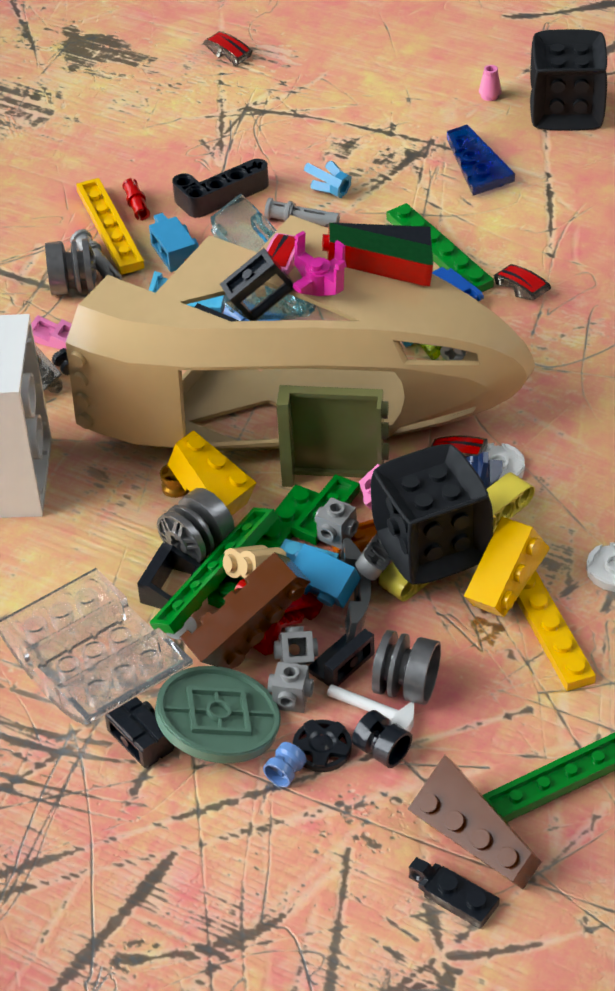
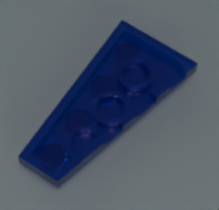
[447,125,515,196]

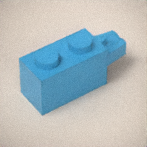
[149,213,199,272]
[286,543,361,608]

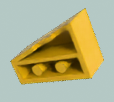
[167,430,257,516]
[464,517,550,618]

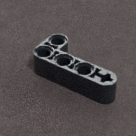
[172,159,269,218]

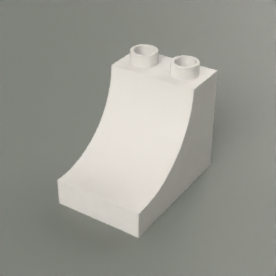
[0,314,52,518]

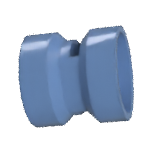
[263,742,307,787]

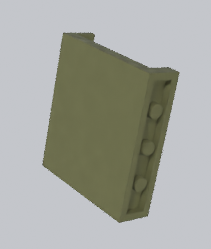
[276,385,389,487]

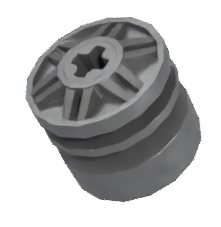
[45,238,97,296]
[157,487,235,563]
[372,630,441,705]

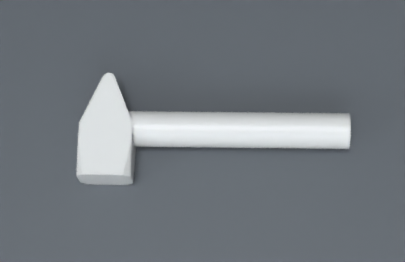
[327,684,414,732]

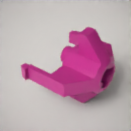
[293,231,347,296]

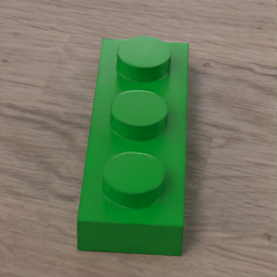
[291,474,360,545]

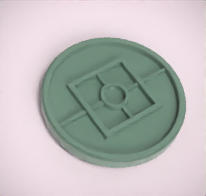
[155,666,281,764]

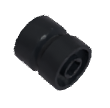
[352,710,412,768]

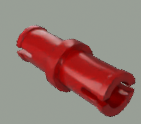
[122,178,150,221]

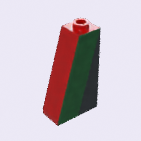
[322,223,433,286]

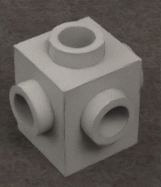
[315,497,359,549]
[273,626,318,665]
[267,662,314,713]

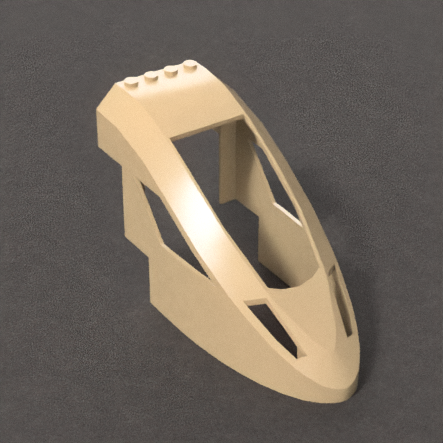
[66,215,535,451]

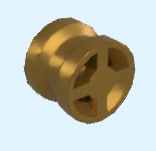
[160,464,189,498]

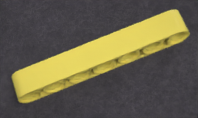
[378,472,535,602]

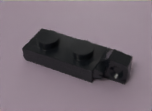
[409,857,500,929]

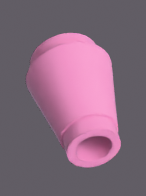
[479,65,502,101]

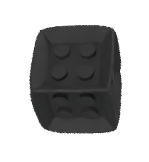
[530,29,607,131]
[371,444,493,584]

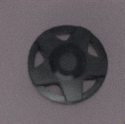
[293,719,352,772]

